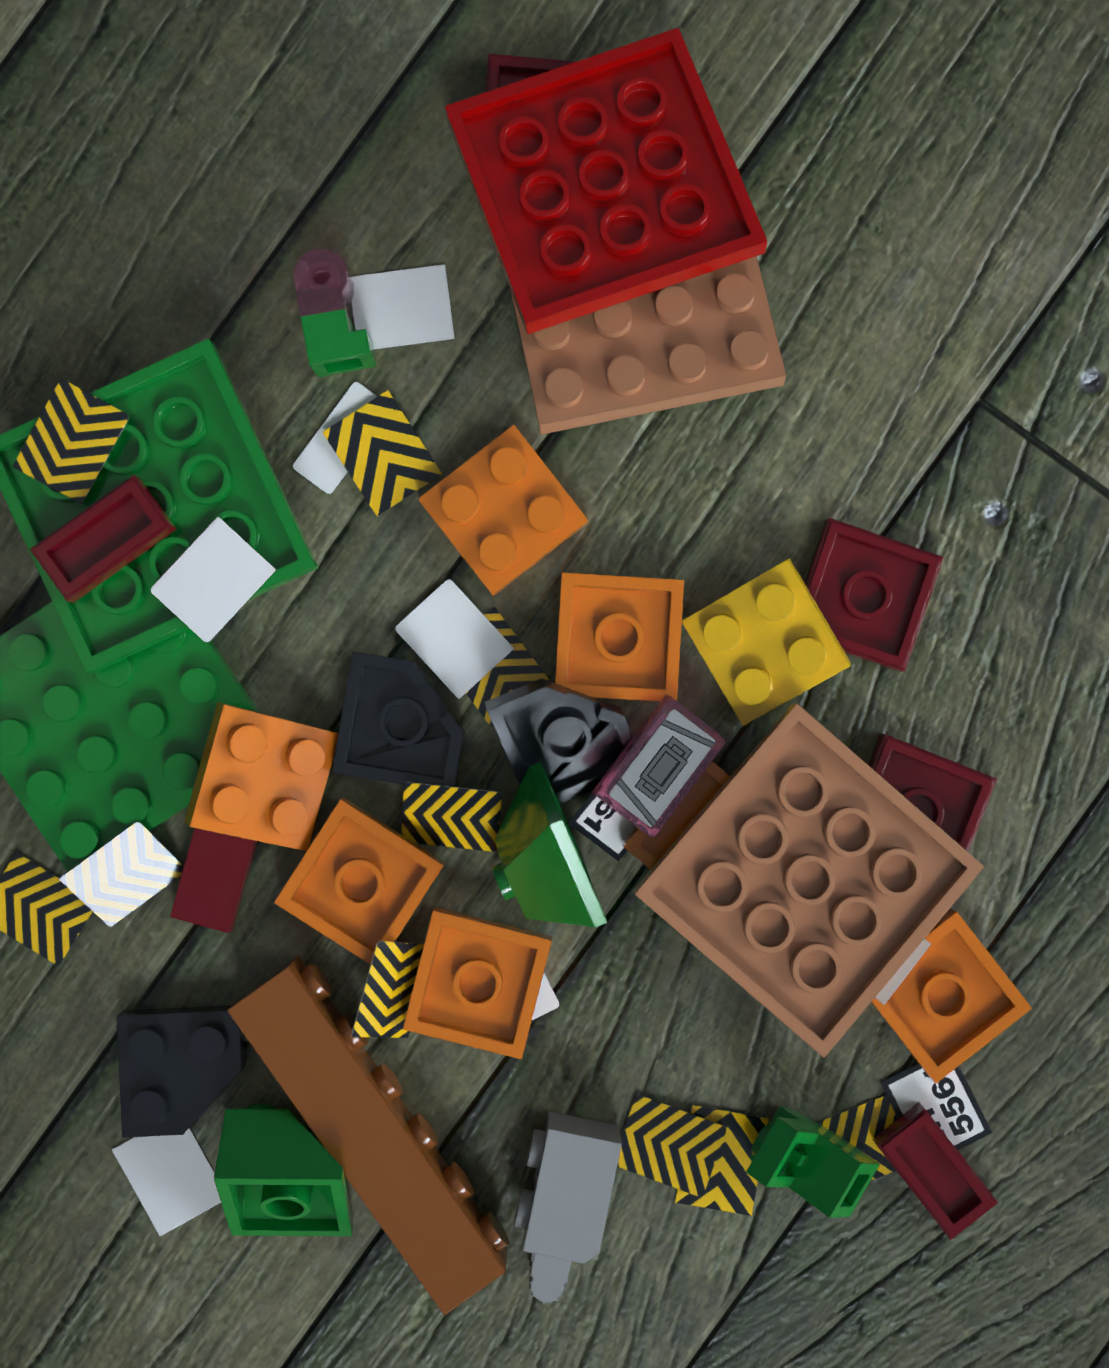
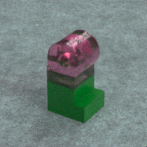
[294,249,377,377]

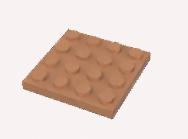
[510,256,786,435]
[632,704,984,1058]

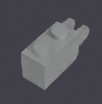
[514,1111,622,1304]

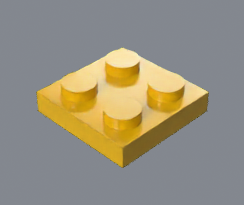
[682,558,851,726]

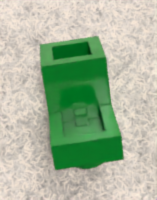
[746,1106,880,1218]

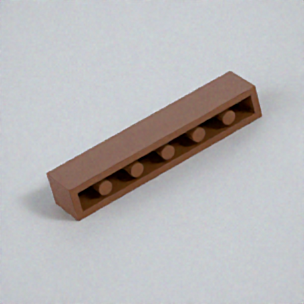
[227,956,509,1316]

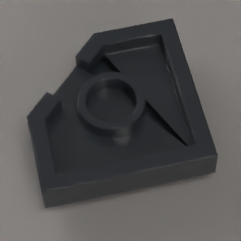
[332,651,465,787]
[485,678,639,804]
[117,1006,246,1138]

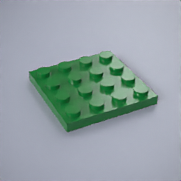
[0,338,319,673]
[0,602,259,872]

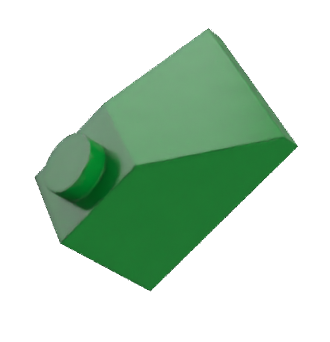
[492,762,607,928]
[214,1104,353,1237]

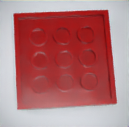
[444,27,768,335]

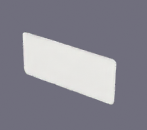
[293,382,378,494]

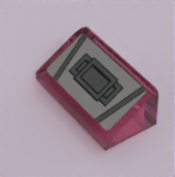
[591,694,725,837]

